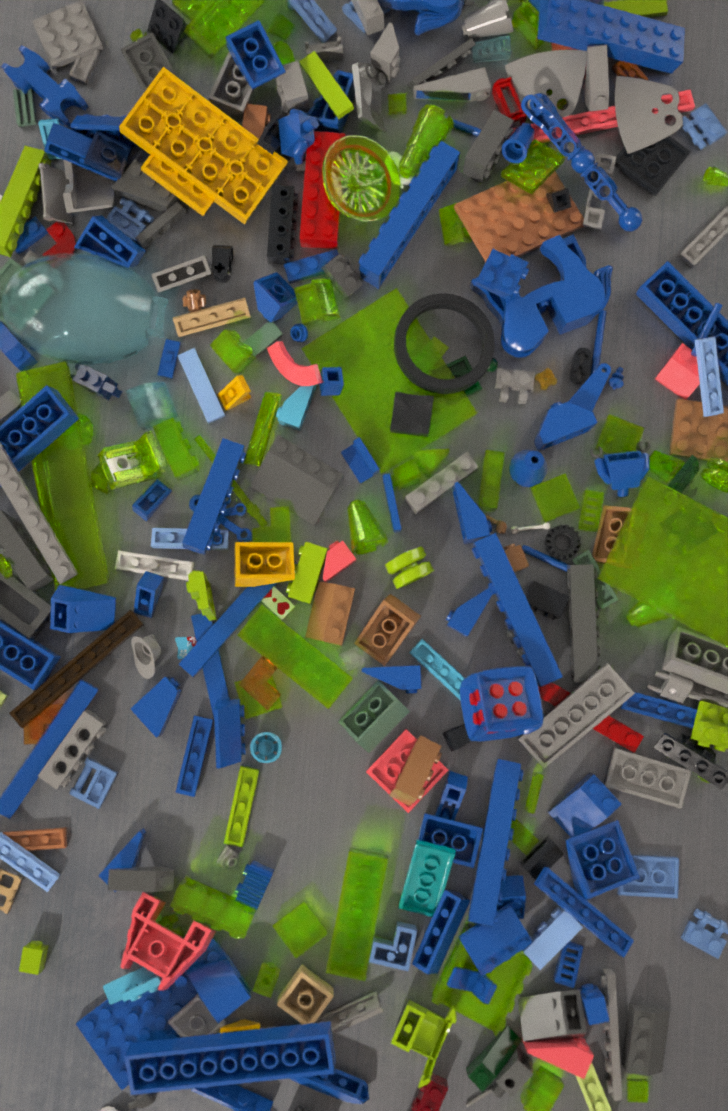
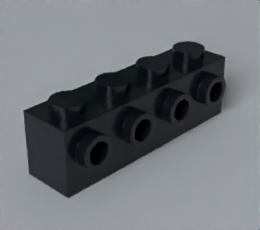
[267,185,299,265]

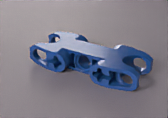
[1,45,89,128]

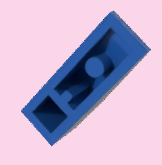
[0,321,38,374]
[445,588,492,637]
[362,665,421,693]
[434,771,468,820]
[98,828,146,892]

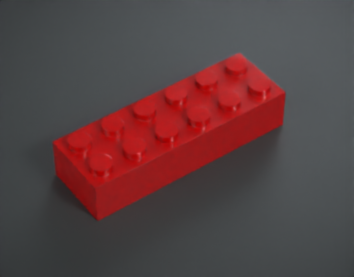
[300,131,346,249]

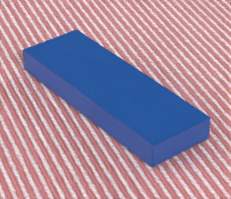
[382,473,401,533]

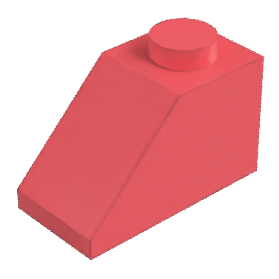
[323,540,357,582]

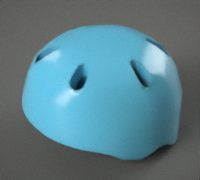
[250,732,282,763]

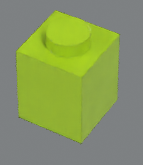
[19,941,48,975]

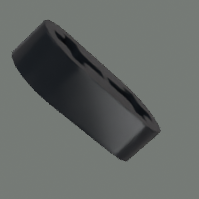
[569,348,591,384]

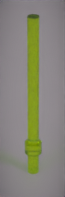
[194,435,268,528]

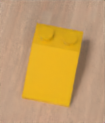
[234,542,295,587]

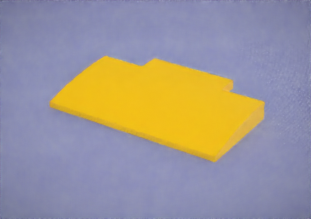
[119,67,288,224]

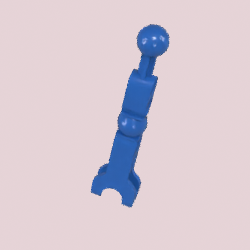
[521,93,642,232]

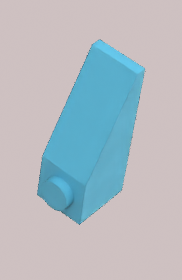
[276,385,317,431]

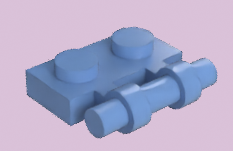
[682,103,727,150]
[106,197,154,243]
[681,909,728,959]

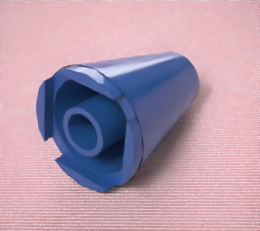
[509,450,547,487]

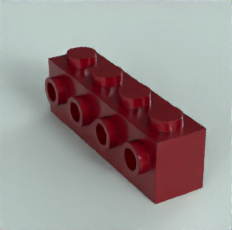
[411,1073,448,1111]

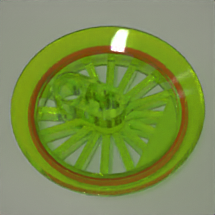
[322,135,400,222]

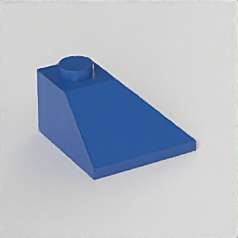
[253,272,302,323]

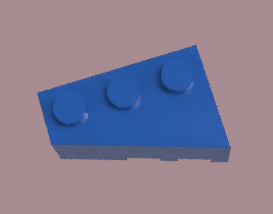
[74,215,146,268]

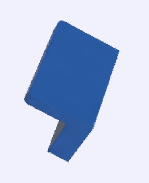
[341,437,380,483]

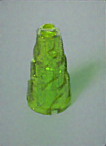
[399,104,454,179]

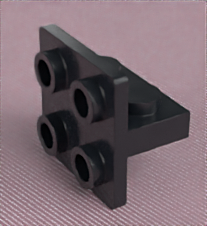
[147,0,193,53]

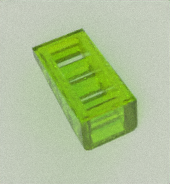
[578,490,604,532]

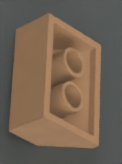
[592,506,648,570]
[305,581,355,646]

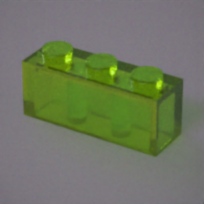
[152,417,200,481]
[477,450,505,512]

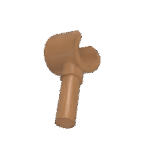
[485,514,507,534]

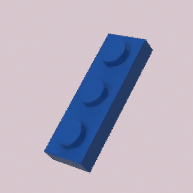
[284,249,338,284]

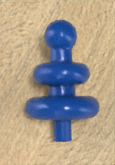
[608,367,624,390]

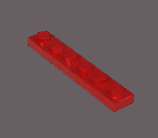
[538,682,644,753]

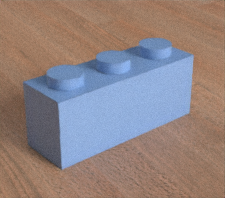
[522,907,583,970]

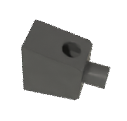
[491,1047,533,1098]

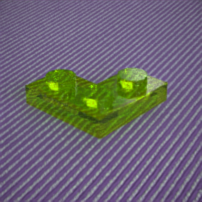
[252,506,292,542]

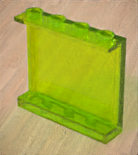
[431,924,533,1036]

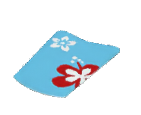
[175,637,197,659]

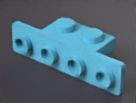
[103,967,163,1005]

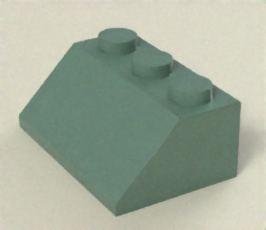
[338,680,410,753]

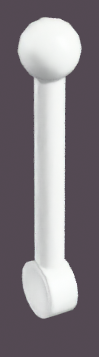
[511,522,551,534]

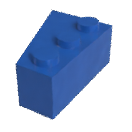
[305,70,355,133]

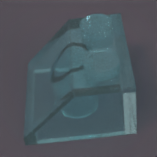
[126,382,178,430]

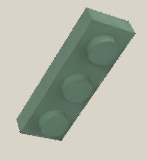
[572,550,619,609]

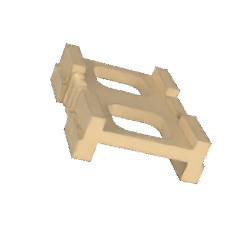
[0,868,23,914]

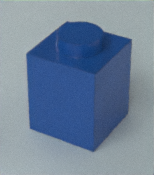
[319,367,344,396]

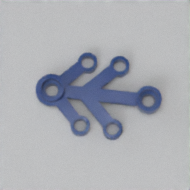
[189,494,253,546]

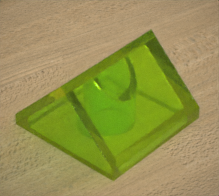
[409,448,450,479]

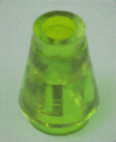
[703,166,728,187]

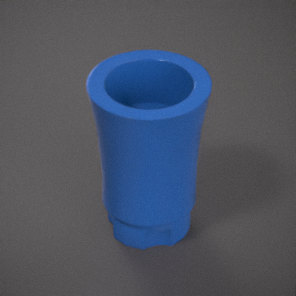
[502,123,535,163]

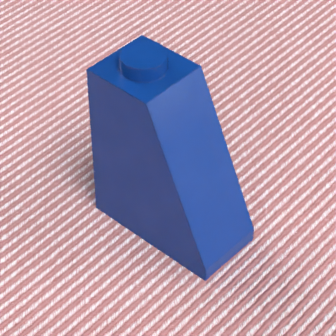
[131,677,181,738]

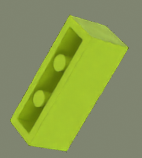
[286,542,328,605]

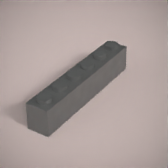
[567,564,601,683]

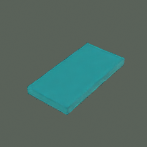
[398,839,456,917]

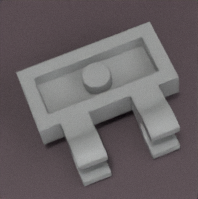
[495,368,535,404]

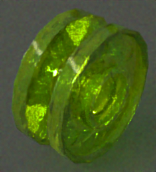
[700,458,728,493]

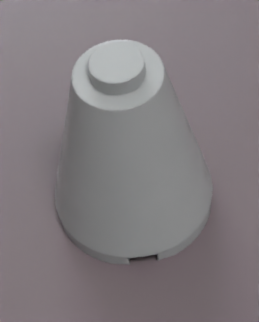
[461,0,513,38]

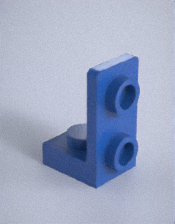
[447,967,497,1004]

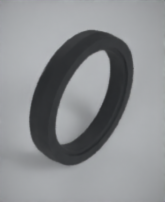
[394,293,495,394]

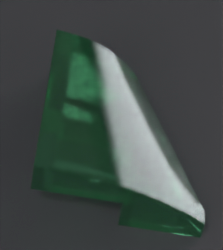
[663,455,700,502]

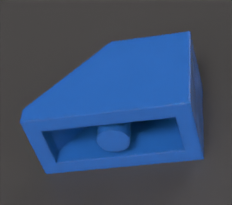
[134,571,164,619]

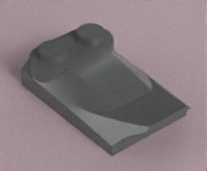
[352,62,387,133]

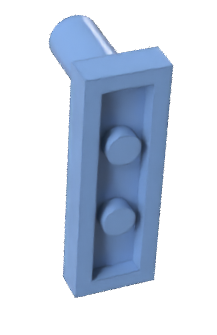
[287,0,337,43]

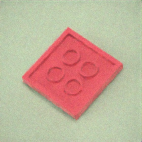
[366,729,448,813]

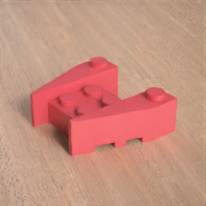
[121,892,216,991]

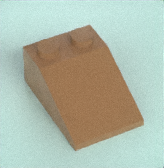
[354,593,421,666]

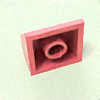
[655,343,700,400]

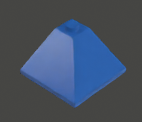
[566,820,640,899]

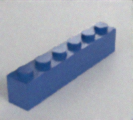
[182,438,247,555]

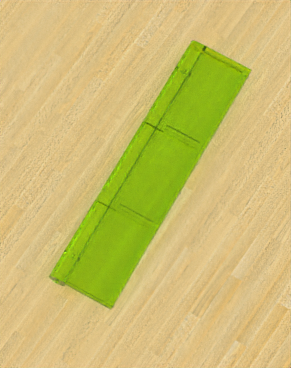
[16,361,109,591]

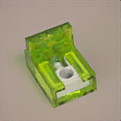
[97,431,167,490]

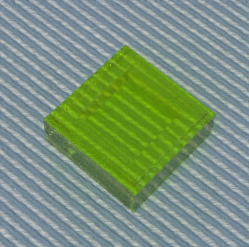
[388,93,407,115]
[626,1078,648,1103]

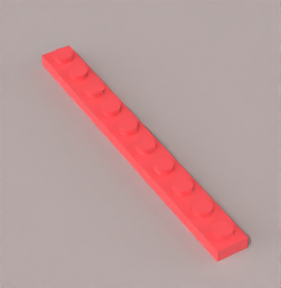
[512,89,695,146]

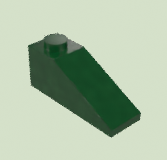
[466,1025,522,1092]

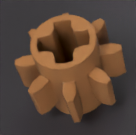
[182,289,206,312]

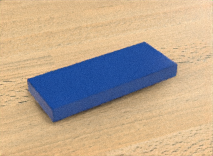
[157,339,181,379]

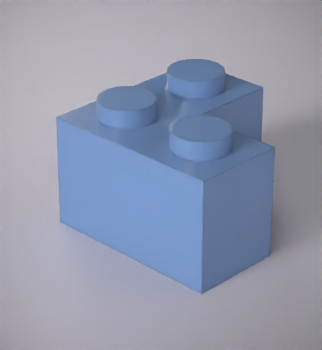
[369,921,417,971]

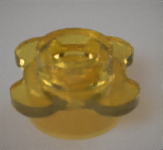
[535,368,557,390]

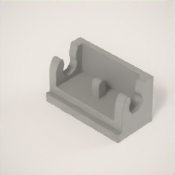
[305,36,344,63]

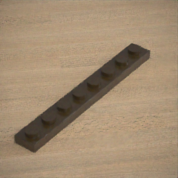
[9,610,144,728]

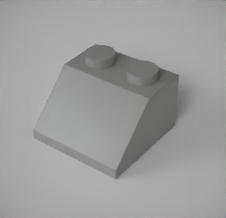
[370,22,400,83]

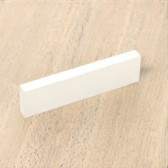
[115,550,194,581]

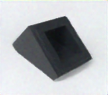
[546,188,571,213]

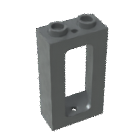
[0,566,51,639]

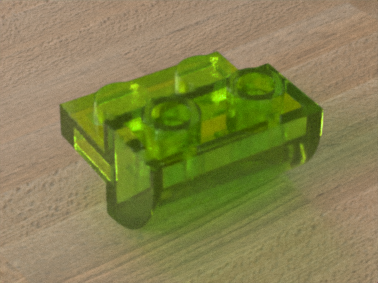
[294,279,341,325]

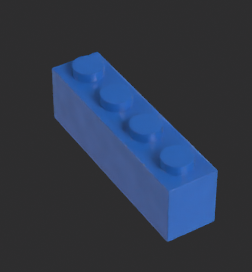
[44,122,118,181]
[412,890,471,975]

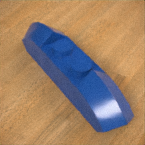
[289,1069,369,1104]

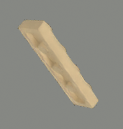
[173,298,251,337]

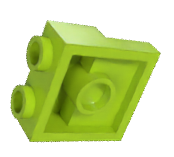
[186,571,216,621]
[690,701,728,752]

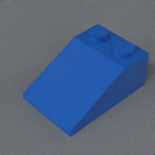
[226,20,286,90]
[452,482,492,544]
[548,772,621,838]

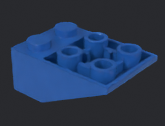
[50,585,116,633]

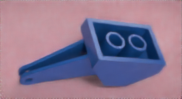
[534,363,611,452]

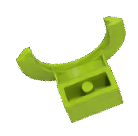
[391,1000,457,1088]

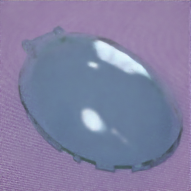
[2,253,169,365]

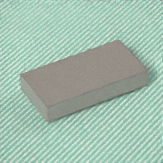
[68,50,101,86]

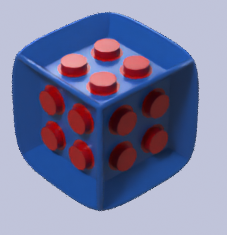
[460,666,543,741]

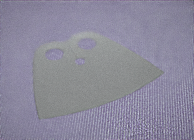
[505,50,587,117]
[615,76,683,154]

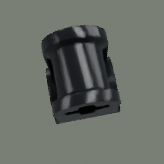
[211,245,233,283]
[443,723,472,752]

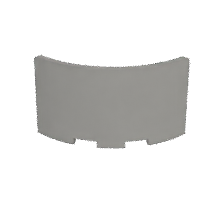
[63,159,115,213]

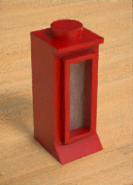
[492,77,527,125]

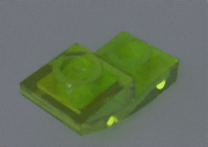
[510,818,539,855]

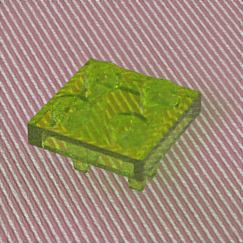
[594,414,644,454]

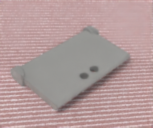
[39,163,73,225]

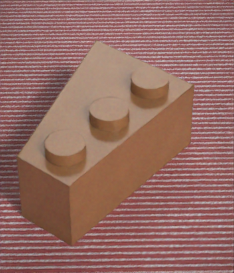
[389,735,442,806]

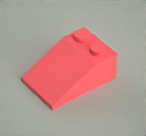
[522,1037,594,1079]

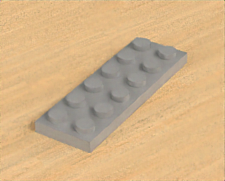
[518,662,635,769]

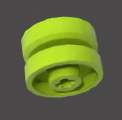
[385,546,434,589]

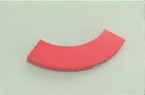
[267,341,323,386]

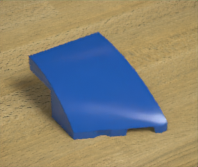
[186,958,251,1023]

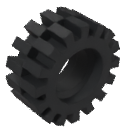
[544,524,581,560]

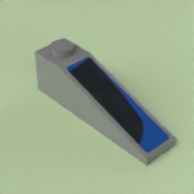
[413,67,491,102]

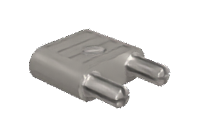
[647,670,694,705]

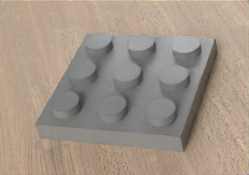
[32,0,104,70]

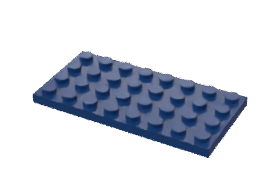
[76,924,252,1090]

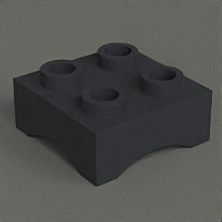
[390,392,434,437]

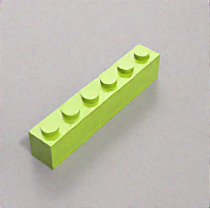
[0,146,51,257]

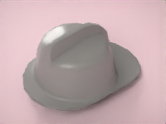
[131,635,161,679]

